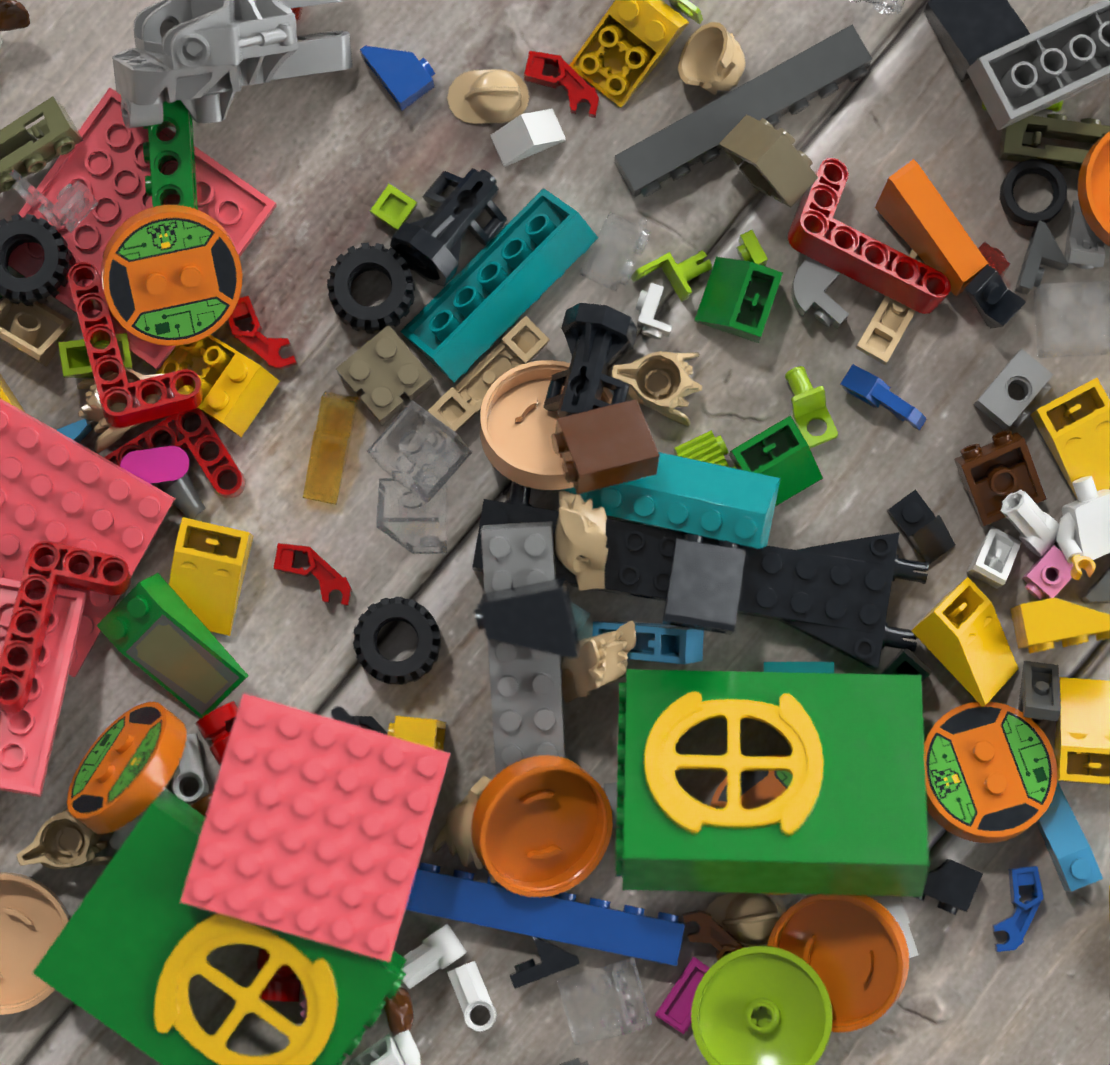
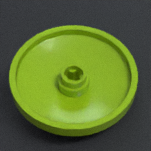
[691,946,833,1065]

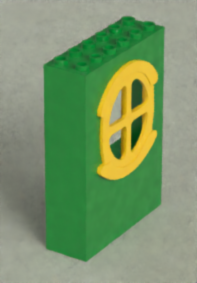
[615,669,929,897]
[32,789,407,1065]

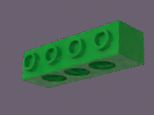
[143,100,198,210]

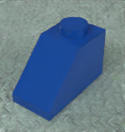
[360,46,435,111]

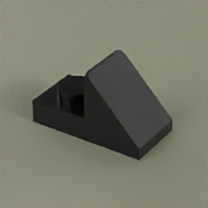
[964,264,1026,329]
[887,489,955,564]
[510,936,580,989]

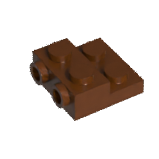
[954,430,1047,526]

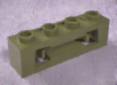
[0,96,83,193]
[999,114,1110,170]

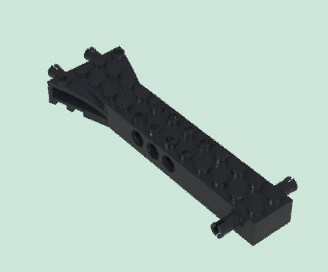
[472,481,929,671]

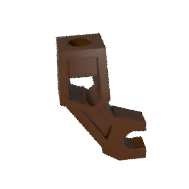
[682,910,745,960]

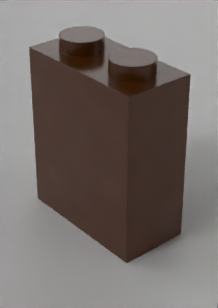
[551,399,660,494]

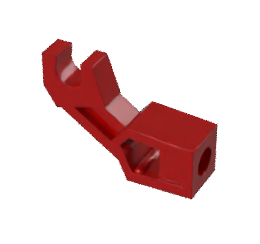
[524,51,599,118]
[228,296,297,370]
[273,543,352,606]

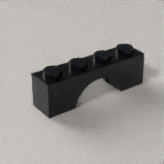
[914,859,983,915]

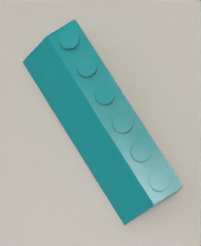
[400,188,599,382]
[562,452,781,549]

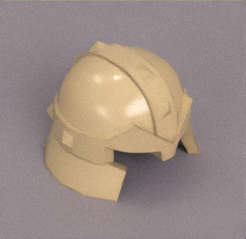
[678,22,745,95]

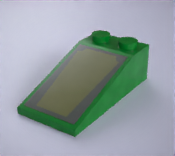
[97,573,249,718]

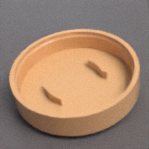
[480,360,613,490]
[0,872,70,1015]

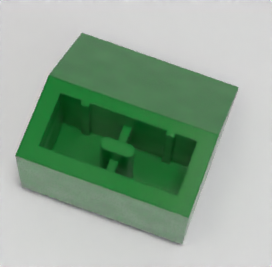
[694,256,783,343]
[729,415,823,507]

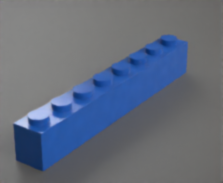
[405,862,685,966]

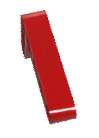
[787,158,951,314]
[68,262,203,428]
[104,408,246,498]
[0,541,131,713]

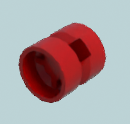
[195,701,238,765]
[257,949,301,1002]

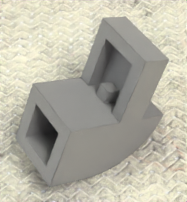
[1064,200,1106,269]
[791,257,849,329]

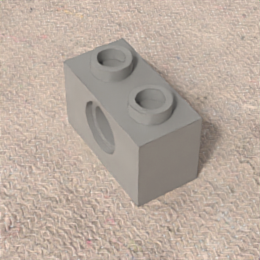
[974,348,1053,431]

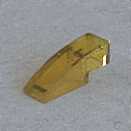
[303,391,359,505]

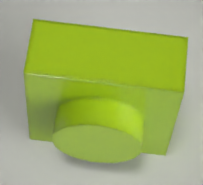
[370,184,418,231]
[736,229,768,266]

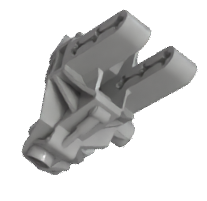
[112,0,352,129]

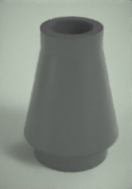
[158,472,206,519]

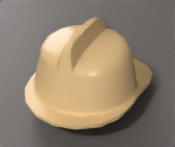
[447,69,529,124]
[706,893,786,947]

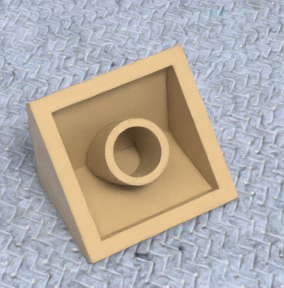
[0,298,73,367]

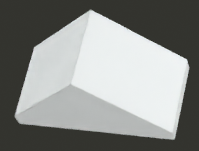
[490,109,566,167]
[966,526,1022,589]

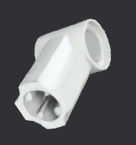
[1000,489,1059,557]
[173,733,209,804]
[402,923,467,989]
[447,961,497,1032]

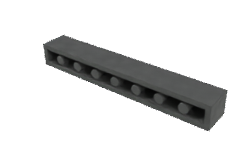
[614,24,873,197]

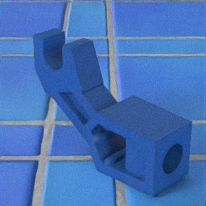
[840,364,927,431]
[992,866,1044,952]

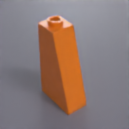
[875,159,989,296]

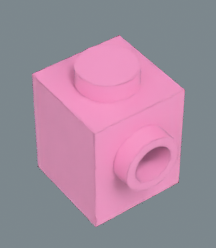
[1022,545,1073,601]

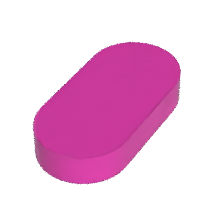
[120,446,190,484]

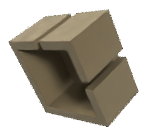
[719,114,818,208]
[336,325,434,426]

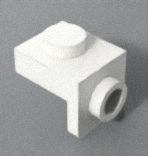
[635,283,672,339]

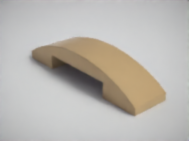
[856,249,926,365]
[427,316,550,436]

